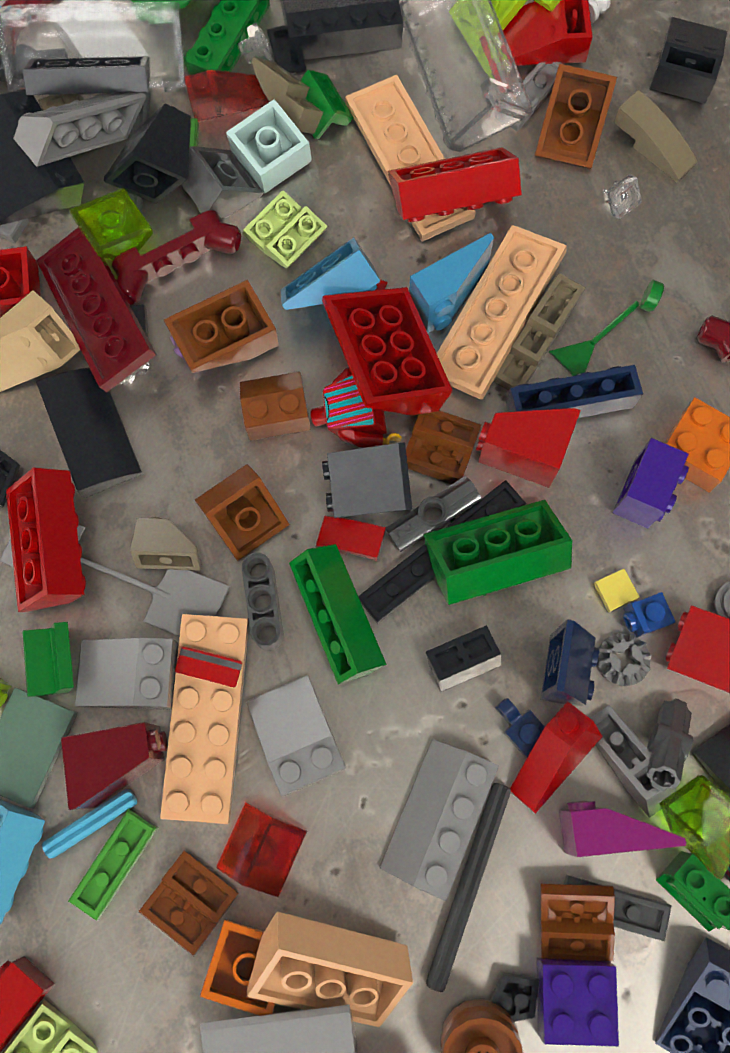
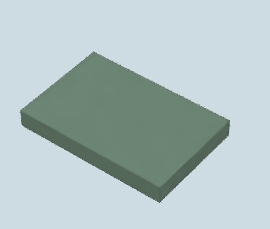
[0,687,77,808]

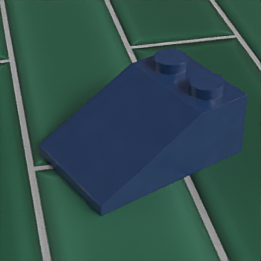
[540,619,599,707]

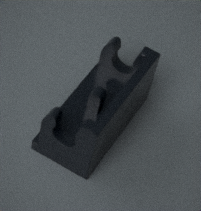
[426,625,501,692]

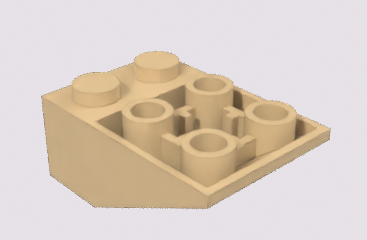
[0,291,81,392]

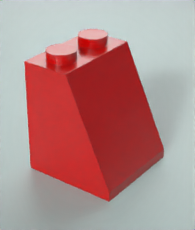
[476,408,581,488]
[666,605,730,694]

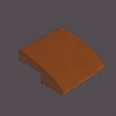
[406,410,481,484]
[139,850,239,957]
[541,884,615,961]

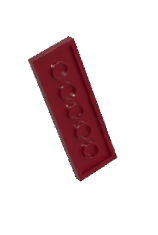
[36,224,157,392]

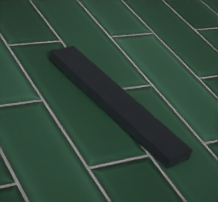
[358,480,527,624]

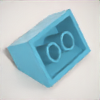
[0,799,45,924]

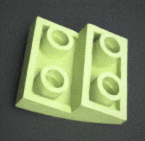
[242,190,328,269]
[2,999,98,1053]

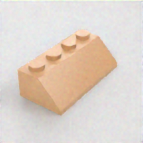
[247,911,413,1028]

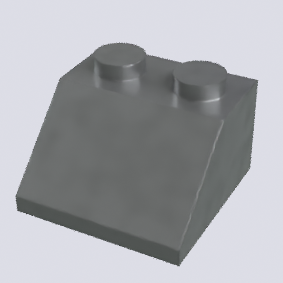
[182,146,263,218]

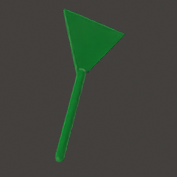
[549,301,639,376]

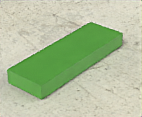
[68,809,159,921]

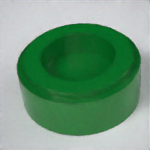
[639,279,664,312]

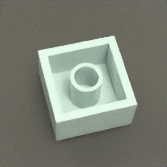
[226,99,312,193]

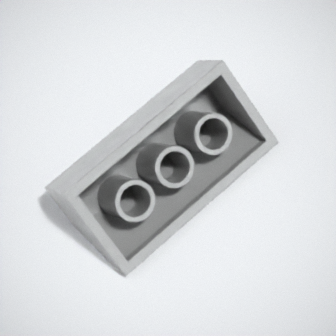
[13,92,147,166]
[380,739,499,901]
[200,1004,357,1053]

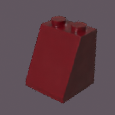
[61,722,168,810]

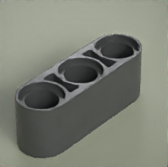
[242,552,284,651]

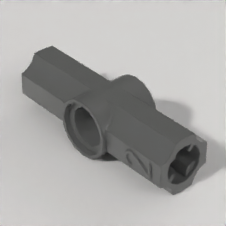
[386,476,482,552]
[647,699,693,791]

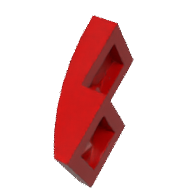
[316,516,386,561]

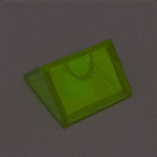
[69,188,153,260]
[659,775,730,879]

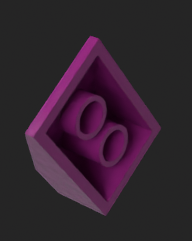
[559,801,687,857]

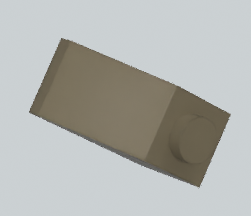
[130,517,201,570]

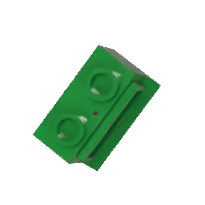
[656,851,730,932]

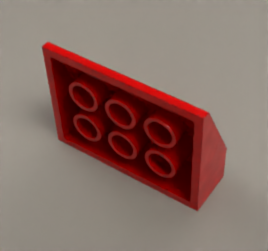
[322,287,453,416]

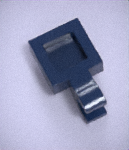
[495,698,545,758]

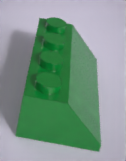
[424,500,572,605]

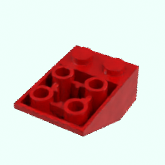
[498,0,592,66]

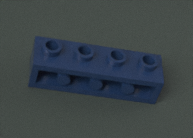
[506,365,643,418]

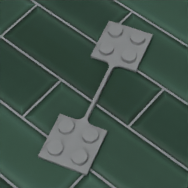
[0,524,230,637]

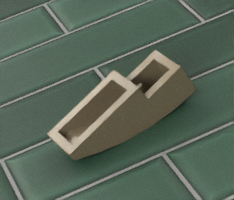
[252,57,323,134]
[614,89,697,182]

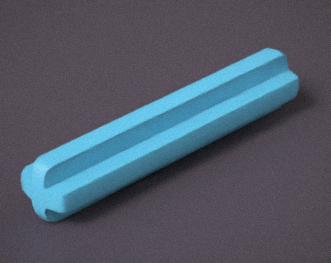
[42,789,137,859]

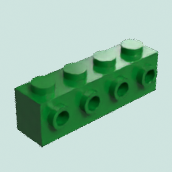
[185,0,270,92]
[289,544,387,684]

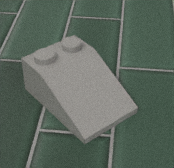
[75,638,179,710]
[247,675,346,796]

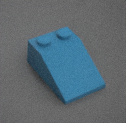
[409,233,494,333]
[280,237,380,310]

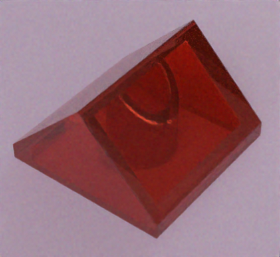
[216,802,307,897]

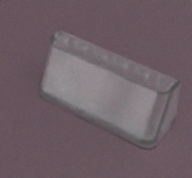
[400,0,533,152]
[0,2,186,95]

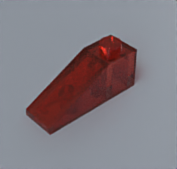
[184,70,269,122]

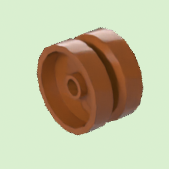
[440,999,523,1053]

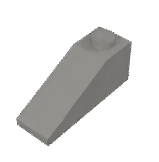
[590,705,677,818]

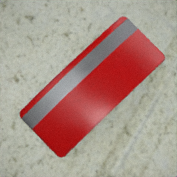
[175,647,242,688]

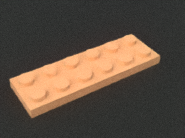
[345,75,476,242]
[437,225,567,400]
[160,614,249,824]

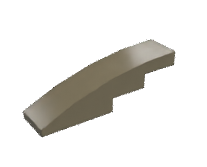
[493,273,585,391]

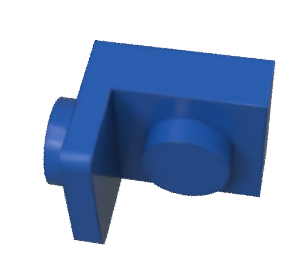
[623,592,676,638]

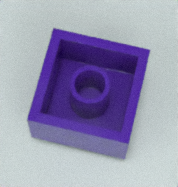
[612,438,689,529]
[536,957,619,1047]

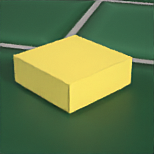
[594,568,640,613]

